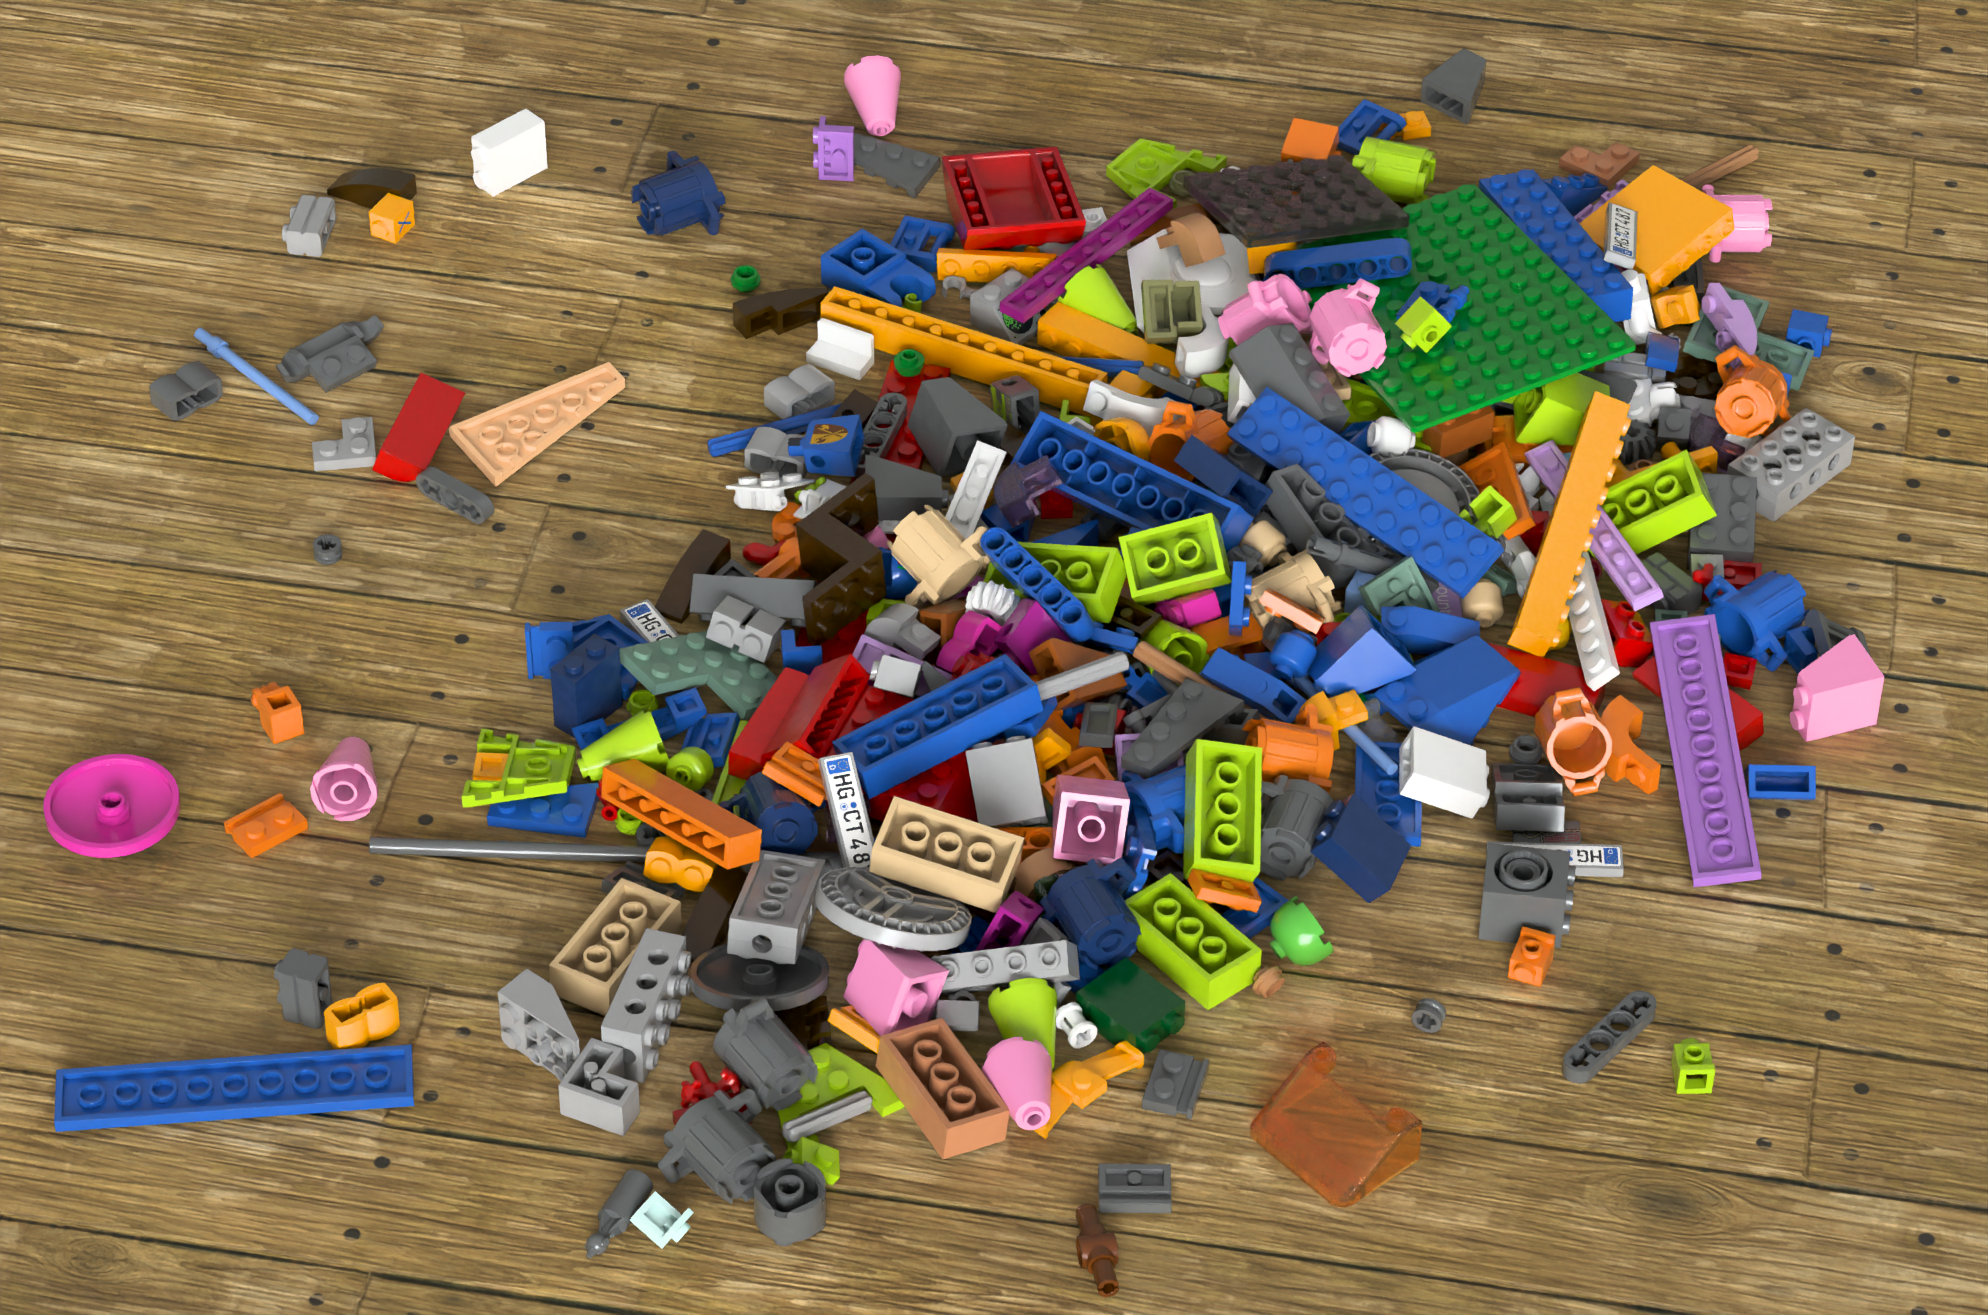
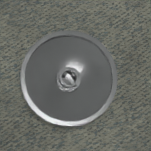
[690,939,829,1012]

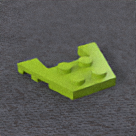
[1106,138,1227,209]
[462,729,576,808]
[774,1043,905,1149]

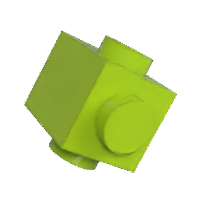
[1395,296,1452,353]

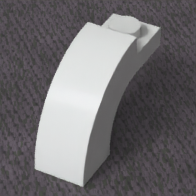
[1174,305,1230,378]
[1083,380,1183,437]

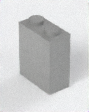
[966,736,1048,829]

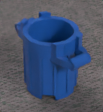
[1704,570,1809,672]
[1122,764,1186,853]

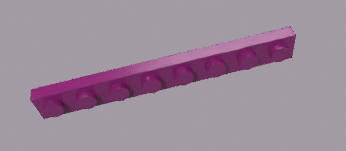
[1000,188,1173,323]

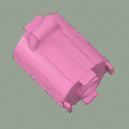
[1702,184,1772,263]
[1308,279,1387,377]

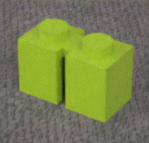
[1458,485,1517,539]

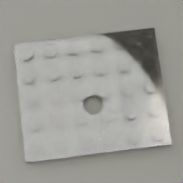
[1183,155,1410,248]

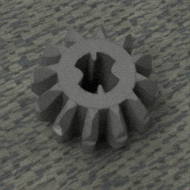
[1613,419,1656,466]

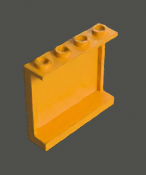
[1579,165,1734,296]

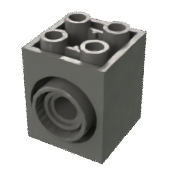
[1478,843,1576,948]

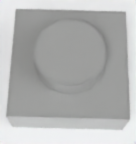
[1690,554,1724,586]

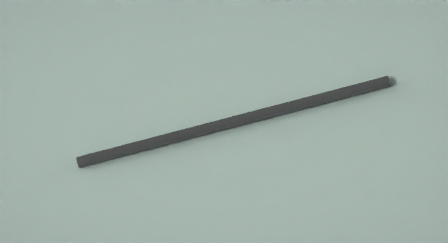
[369,837,840,863]

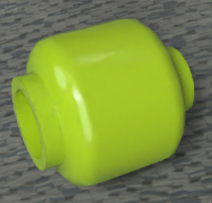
[666,746,714,791]

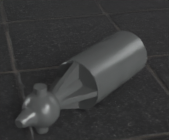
[585,1169,653,1259]

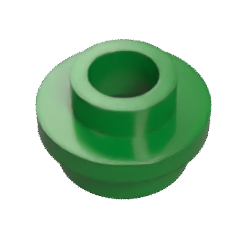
[731,265,761,292]
[894,349,925,377]

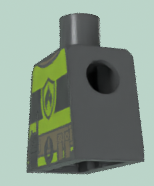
[989,375,1040,436]

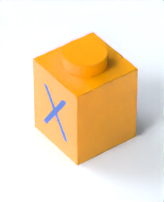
[369,193,415,244]

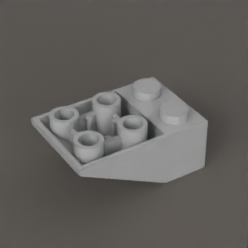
[498,969,580,1081]

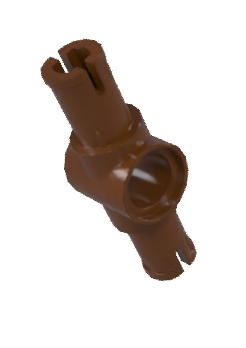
[1076,1204,1119,1297]

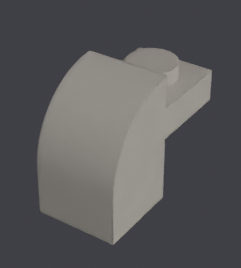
[864,603,941,660]

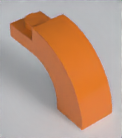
[1601,694,1661,795]

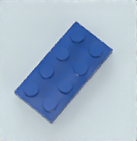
[1354,741,1422,847]

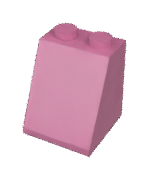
[1790,634,1884,742]
[1053,774,1130,864]
[843,939,949,1036]

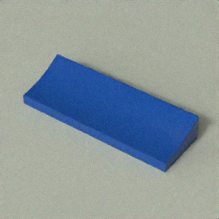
[832,654,1044,799]

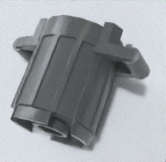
[1260,775,1334,881]
[713,996,818,1111]
[658,1089,776,1204]

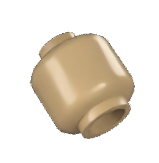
[1239,520,1287,567]
[1460,578,1504,628]

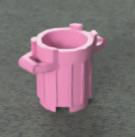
[1218,274,1313,346]

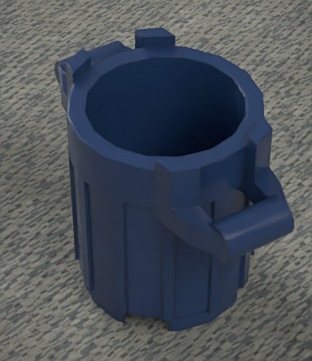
[631,151,726,236]
[1040,858,1141,969]

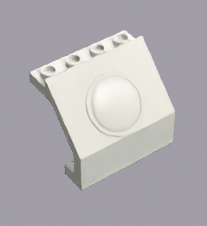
[1127,229,1261,334]

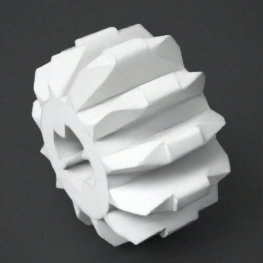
[965,580,1021,626]

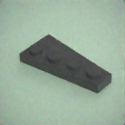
[854,133,940,198]
[1121,678,1244,778]

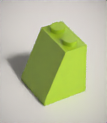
[1513,373,1610,445]

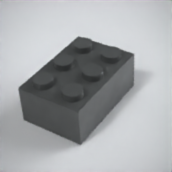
[1686,472,1757,570]

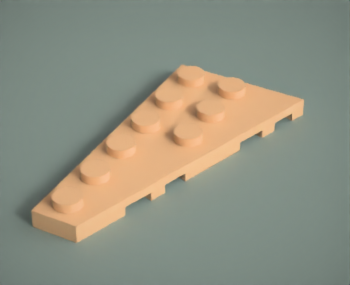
[449,362,625,487]

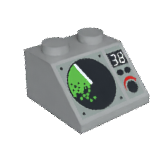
[970,268,1050,345]

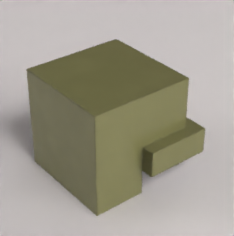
[1141,279,1203,344]

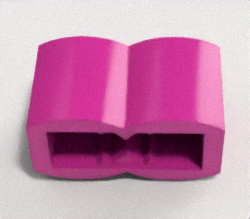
[1154,588,1222,629]
[936,610,1002,675]

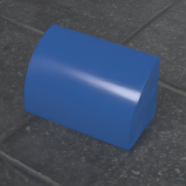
[1743,764,1816,800]

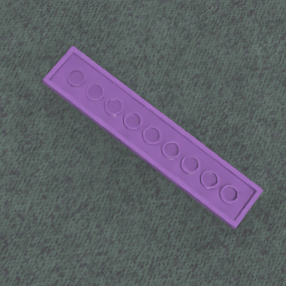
[1650,614,1761,887]

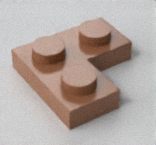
[1559,142,1640,189]

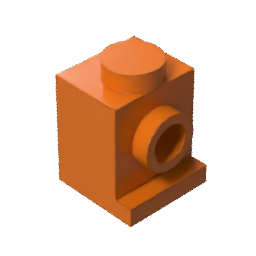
[1508,926,1556,987]

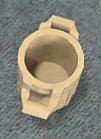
[887,505,990,610]
[1244,550,1341,631]

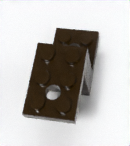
[796,473,887,646]

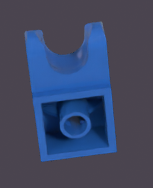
[821,229,936,307]

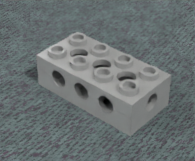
[1727,408,1855,522]
[727,850,825,964]
[601,928,691,1083]

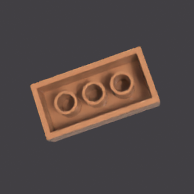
[876,1018,1010,1159]

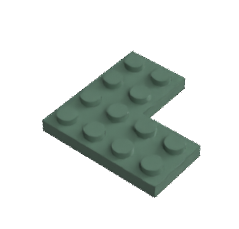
[1683,286,1815,391]
[619,630,778,720]

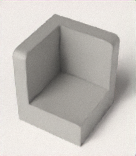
[936,1000,979,1031]

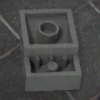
[1491,763,1565,832]

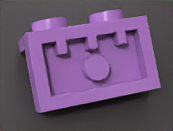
[813,116,854,181]

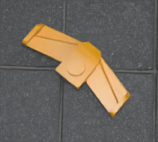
[1034,1040,1144,1139]

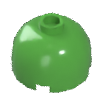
[1269,896,1334,966]

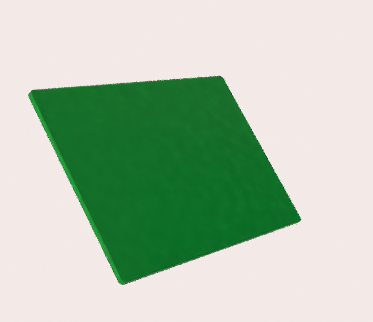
[1275,184,1636,433]

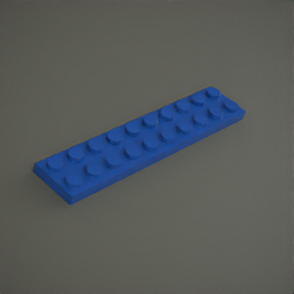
[1227,387,1504,599]
[54,1044,414,1132]

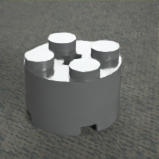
[753,1159,827,1246]

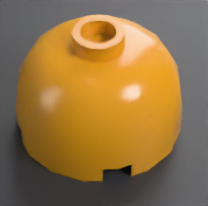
[1093,417,1150,462]

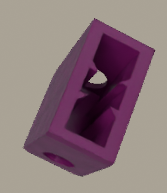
[994,598,1072,676]
[975,891,1044,951]

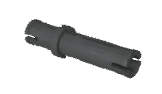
[1306,534,1398,575]

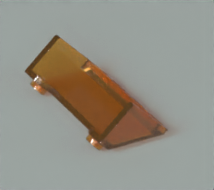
[1250,1042,1422,1207]

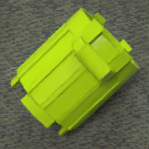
[1349,136,1436,204]

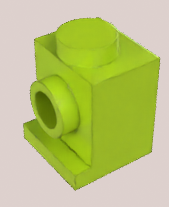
[1671,1038,1715,1094]

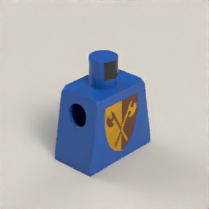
[788,414,865,476]

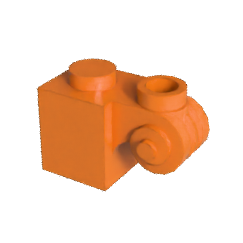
[251,682,304,744]

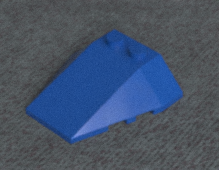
[1363,635,1521,746]

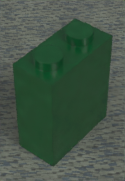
[1076,957,1185,1054]

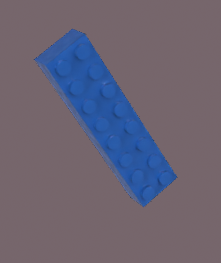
[1479,169,1633,322]
[1010,411,1254,554]

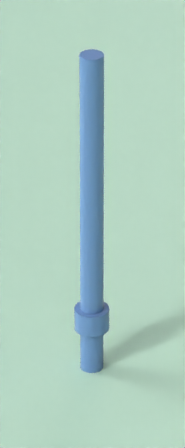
[194,328,319,425]
[1287,673,1398,775]

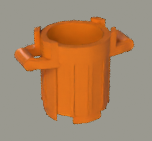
[1714,345,1791,438]
[1148,401,1234,483]
[1534,687,1612,797]
[1242,704,1334,793]

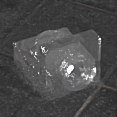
[1356,698,1398,743]

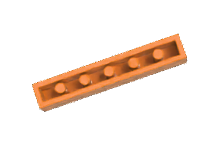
[601,759,762,870]

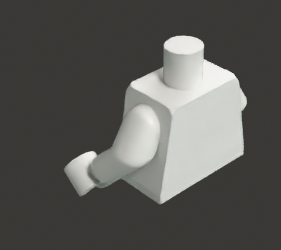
[1621,269,1681,349]

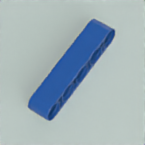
[1264,238,1412,289]
[980,527,1095,642]

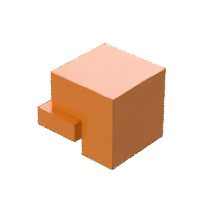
[1281,118,1342,190]

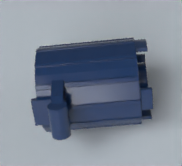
[719,771,827,856]

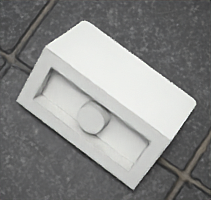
[806,318,874,380]

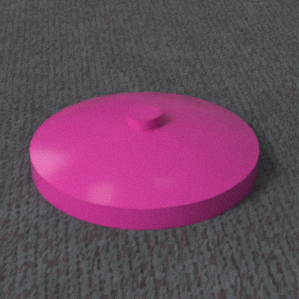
[43,754,180,858]

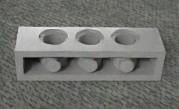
[932,940,1080,996]

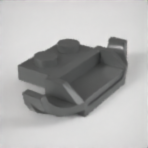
[276,315,384,393]

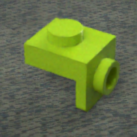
[783,1137,840,1185]

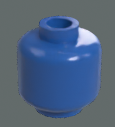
[1269,630,1317,680]

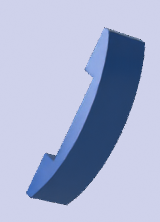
[571,688,707,751]

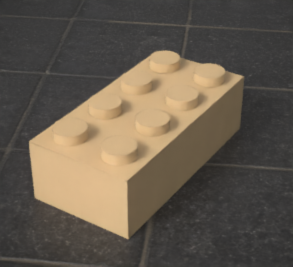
[869,796,1024,913]
[549,878,682,1016]

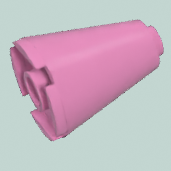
[844,55,901,136]
[310,737,378,821]
[981,1037,1052,1130]

